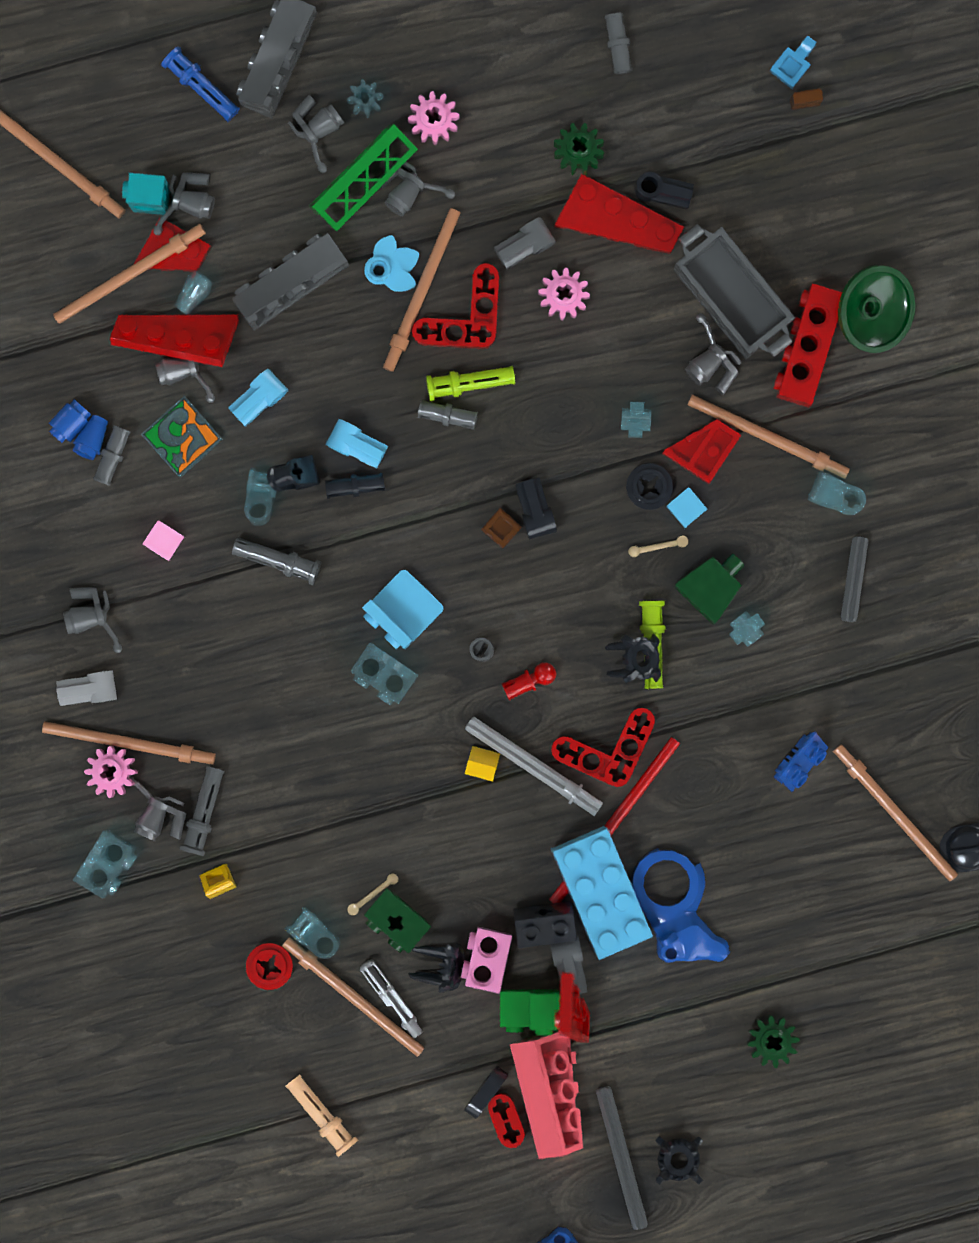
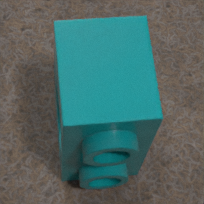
[122,173,170,215]

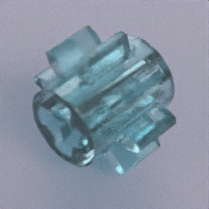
[347,79,383,117]
[621,402,651,438]
[729,611,765,647]

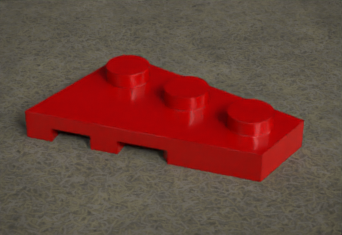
[555,973,590,1043]

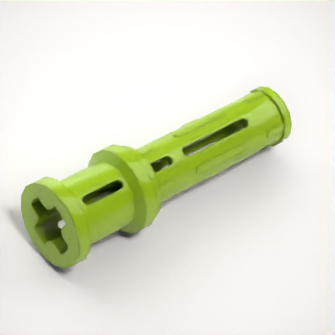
[426,366,515,401]
[639,601,666,689]

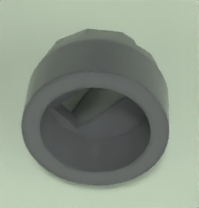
[470,638,494,662]

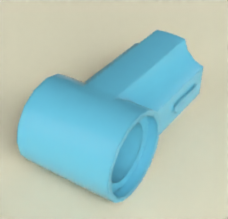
[228,369,288,427]
[325,419,388,469]

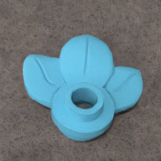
[364,235,419,292]

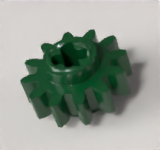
[554,123,604,175]
[747,1015,800,1068]

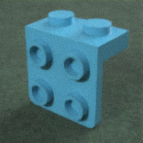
[362,570,443,650]

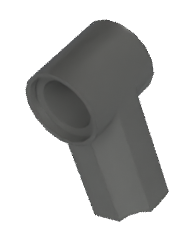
[494,217,556,269]
[550,935,587,994]

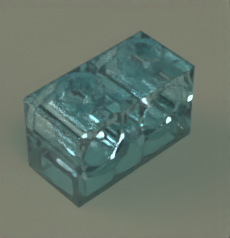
[350,643,419,706]
[73,829,137,899]

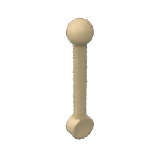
[629,536,688,557]
[347,873,398,915]

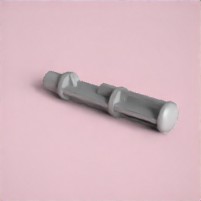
[360,959,423,1038]

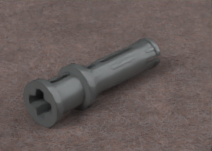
[232,537,322,585]
[179,766,225,856]

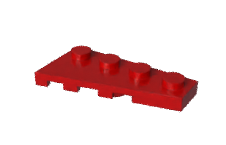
[554,174,684,254]
[110,315,239,367]

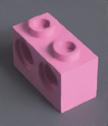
[461,927,512,993]

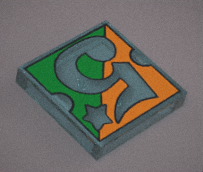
[141,396,223,478]

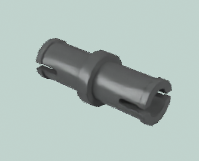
[605,13,633,74]
[418,400,478,430]
[93,425,131,486]

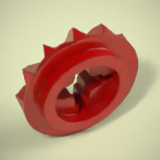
[246,943,293,990]

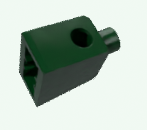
[673,553,745,625]

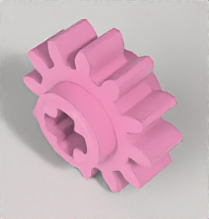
[408,91,459,145]
[538,268,590,321]
[84,746,138,798]

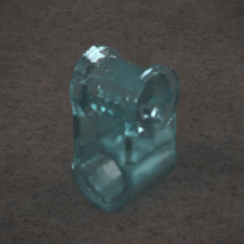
[244,468,277,526]
[807,472,866,516]
[285,906,340,959]

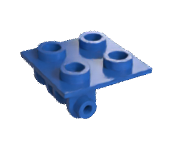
[774,731,828,792]

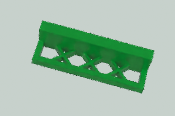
[309,124,418,232]

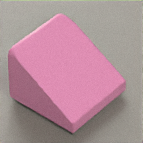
[143,520,184,561]

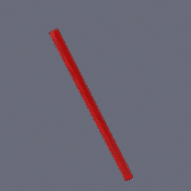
[549,737,680,903]

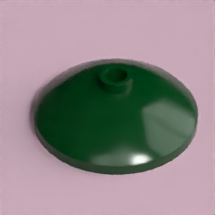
[838,265,915,353]

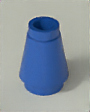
[73,415,108,460]

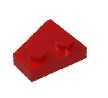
[133,217,211,272]
[662,419,741,484]

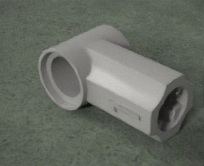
[56,671,117,706]

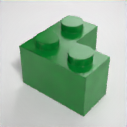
[500,989,560,1035]

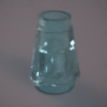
[174,270,214,315]

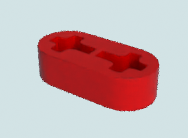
[488,1092,525,1148]

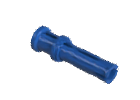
[161,46,240,122]

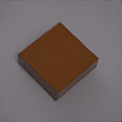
[790,88,823,110]
[481,508,522,549]

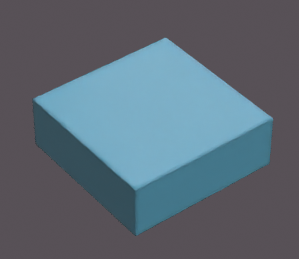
[666,487,707,528]

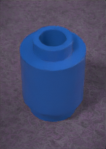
[49,400,91,443]

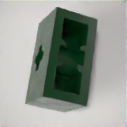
[364,887,432,953]

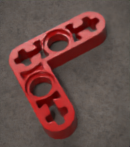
[412,263,499,349]
[551,708,655,787]

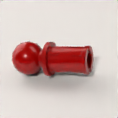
[502,662,556,700]

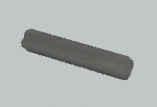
[841,536,868,622]

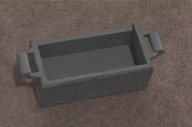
[674,224,795,359]

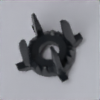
[605,634,661,683]
[408,943,465,992]
[655,1136,703,1185]

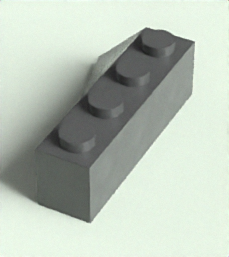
[236,0,317,119]
[232,233,349,331]

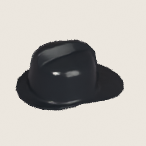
[939,823,979,872]

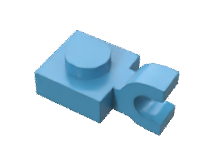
[770,35,817,89]

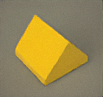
[465,746,500,782]
[200,864,237,899]

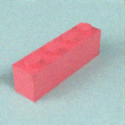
[510,1030,583,1159]

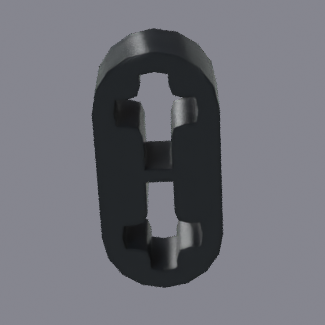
[464,1066,509,1119]

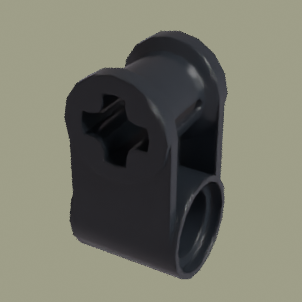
[267,455,320,492]

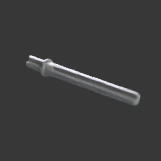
[465,717,603,816]

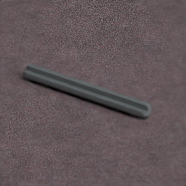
[596,1086,648,1230]

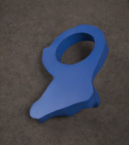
[631,848,730,963]

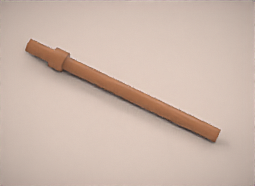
[0,110,126,219]
[383,208,460,372]
[53,224,206,324]
[688,394,850,479]
[42,721,216,765]
[833,744,958,882]
[282,937,424,1057]

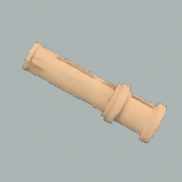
[285,1074,358,1157]

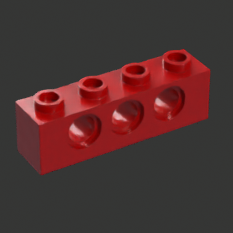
[773,283,842,408]

